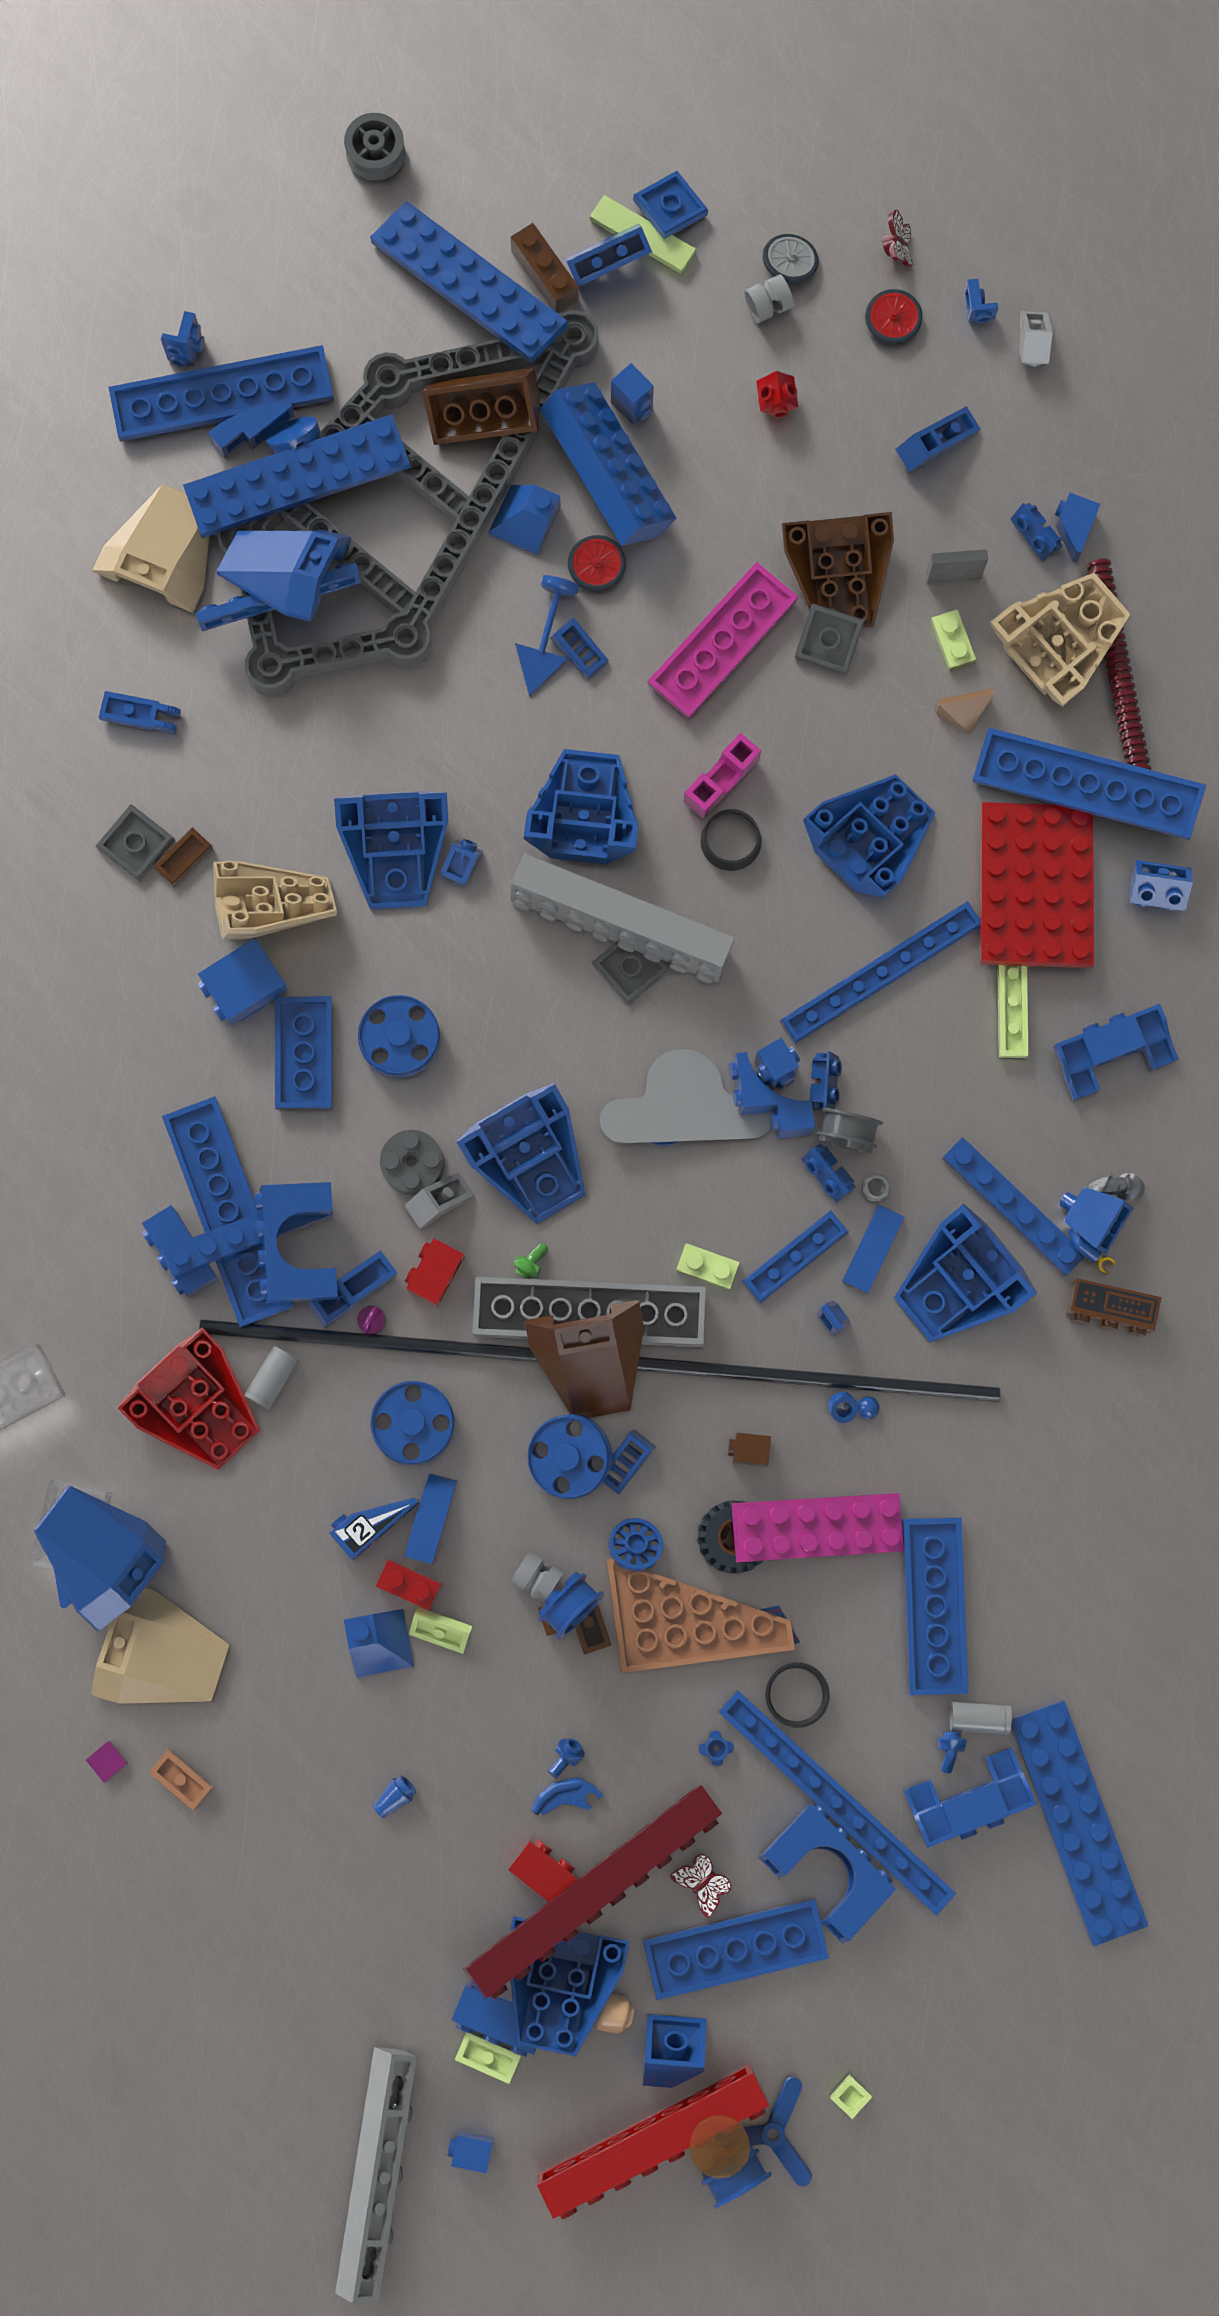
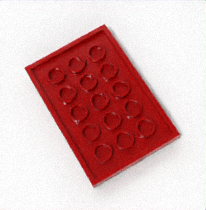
[980,802,1094,968]

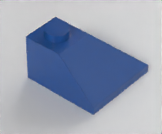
[488,485,561,555]
[344,1609,414,1678]
[643,2014,706,2088]

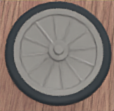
[762,234,819,283]

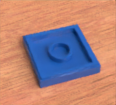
[633,171,708,239]

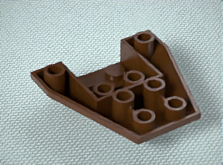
[781,512,894,628]
[524,1300,644,1418]

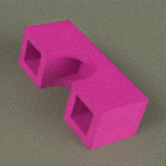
[683,732,761,819]

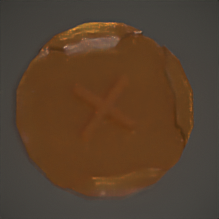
[689,2114,750,2179]

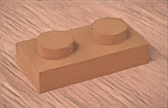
[148,1749,213,1810]

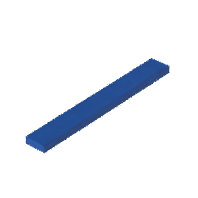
[780,901,980,1045]

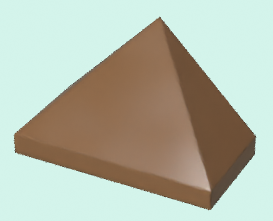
[935,689,994,734]

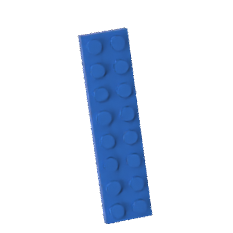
[370,201,568,364]
[108,345,334,442]
[183,414,411,538]
[973,728,1206,840]
[162,1096,295,1327]
[1011,1700,1149,1946]

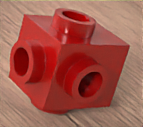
[756,371,799,418]

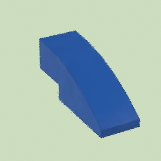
[208,402,295,458]
[308,1250,397,1328]
[404,1473,457,1565]

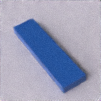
[742,1210,849,1304]

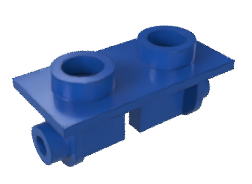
[1010,503,1063,561]
[810,1051,842,1110]
[801,1143,856,1203]

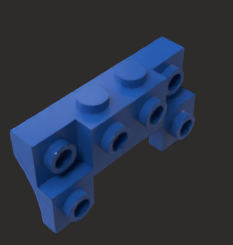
[1053,1004,1179,1101]
[903,1748,1037,1848]

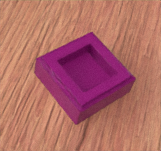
[86,1741,128,1783]

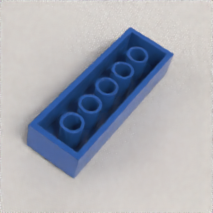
[540,382,677,546]

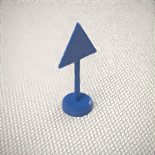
[515,575,579,696]

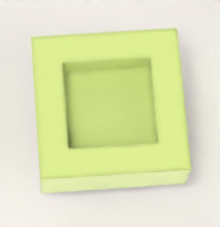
[829,2074,872,2119]

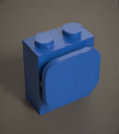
[198,938,288,1026]

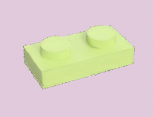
[930,609,976,671]
[676,1243,740,1290]
[408,1607,472,1654]
[455,2032,521,2084]

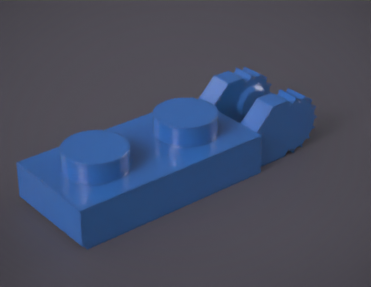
[99,691,181,733]

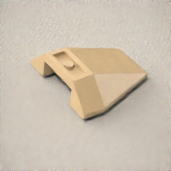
[92,484,210,613]
[213,861,337,940]
[91,1588,230,1704]

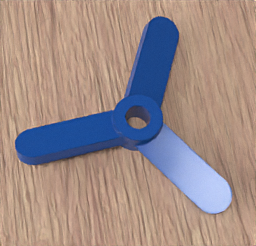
[713,2076,812,2186]

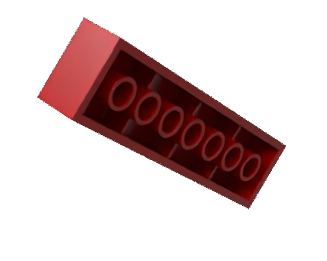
[537,2064,769,2219]

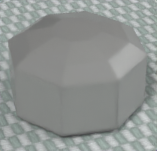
[862,1173,890,1203]

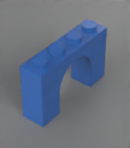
[255,1182,338,1303]
[758,1804,896,1943]

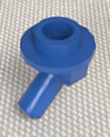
[937,1732,967,1773]
[548,1739,585,1779]

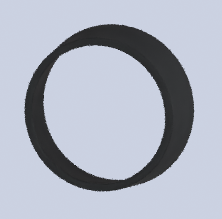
[700,809,762,871]
[765,1662,830,1728]

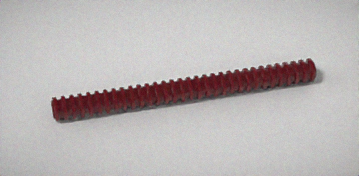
[1086,558,1152,770]

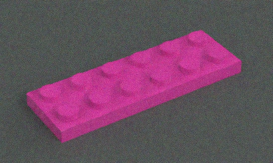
[647,562,798,719]
[732,1493,904,1563]

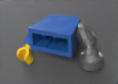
[1060,1173,1145,1274]

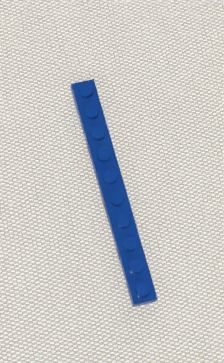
[718,1690,956,1916]

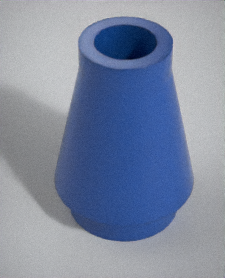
[373,1775,417,1818]

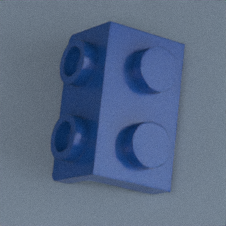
[161,311,205,367]

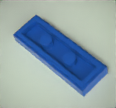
[842,1205,904,1294]

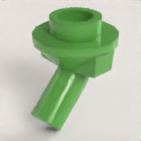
[513,1243,548,1279]

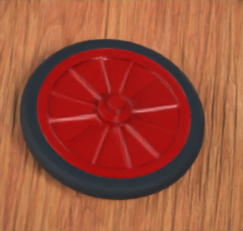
[865,289,923,344]
[568,535,626,591]

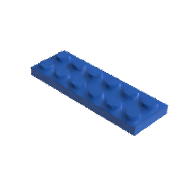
[903,1518,968,1695]
[643,1898,829,2000]

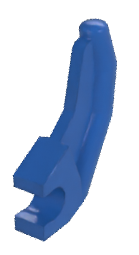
[531,1777,603,1815]

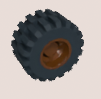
[697,1500,763,1574]

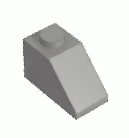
[1019,311,1053,367]
[404,1172,474,1229]

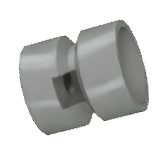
[744,274,794,323]
[510,1551,564,1605]

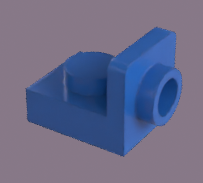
[964,279,999,323]
[440,839,483,886]

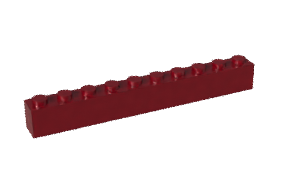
[463,1785,722,2000]

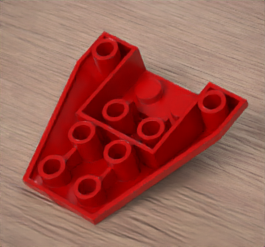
[117,1327,260,1470]

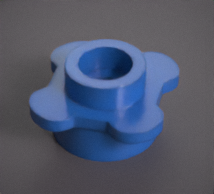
[699,1731,734,1766]

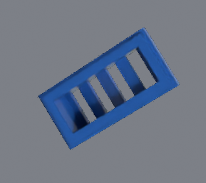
[550,617,609,678]
[817,1301,850,1335]
[603,1430,656,1495]

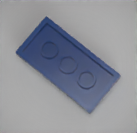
[275,996,333,1110]

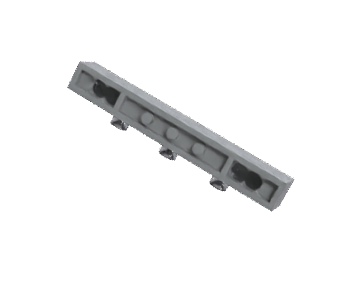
[335,2047,417,2303]

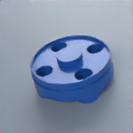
[358,995,440,1078]
[371,1381,455,1466]
[527,1414,613,1499]

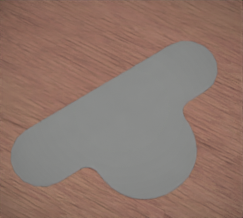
[599,1049,773,1143]

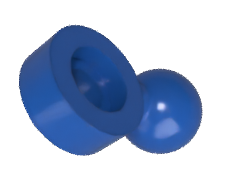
[827,1392,880,1423]

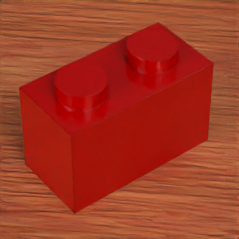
[405,1238,465,1307]
[376,1560,443,1611]
[508,1839,577,1902]

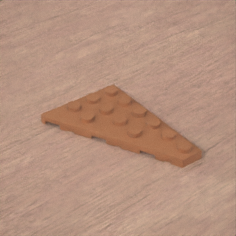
[607,1559,795,1673]

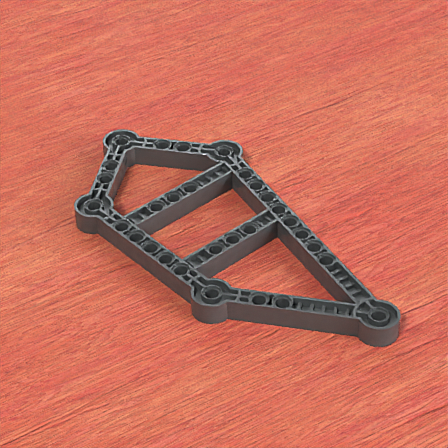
[217,310,598,696]

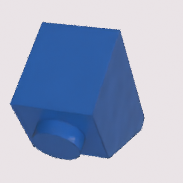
[1055,493,1100,562]

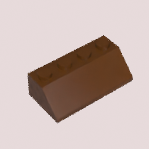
[422,368,540,445]

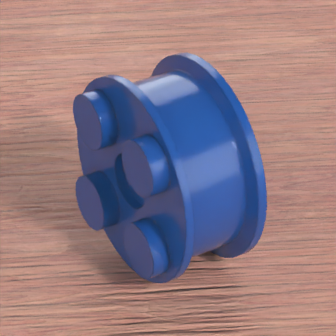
[538,1571,604,1640]
[701,2145,772,2208]

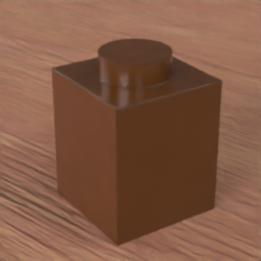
[728,1433,771,1467]

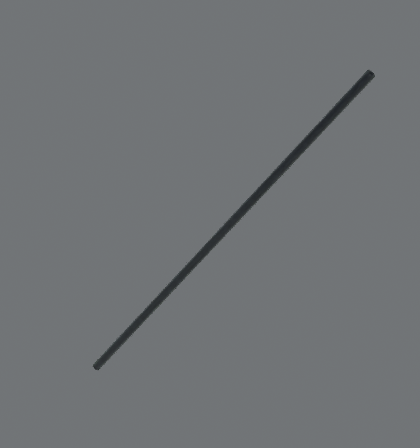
[199,1319,1000,1402]

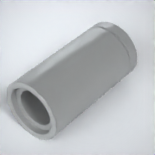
[244,1346,299,1410]
[949,1702,1012,1735]

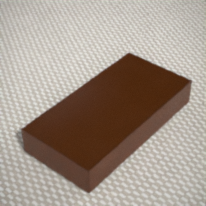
[153,827,213,887]

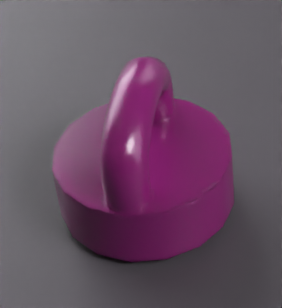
[357,1305,386,1334]

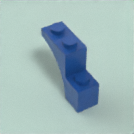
[729,1052,815,1139]

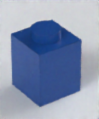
[447,2131,493,2173]

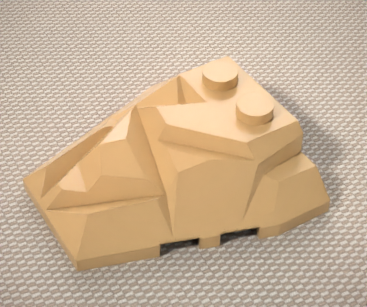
[990,573,1130,707]

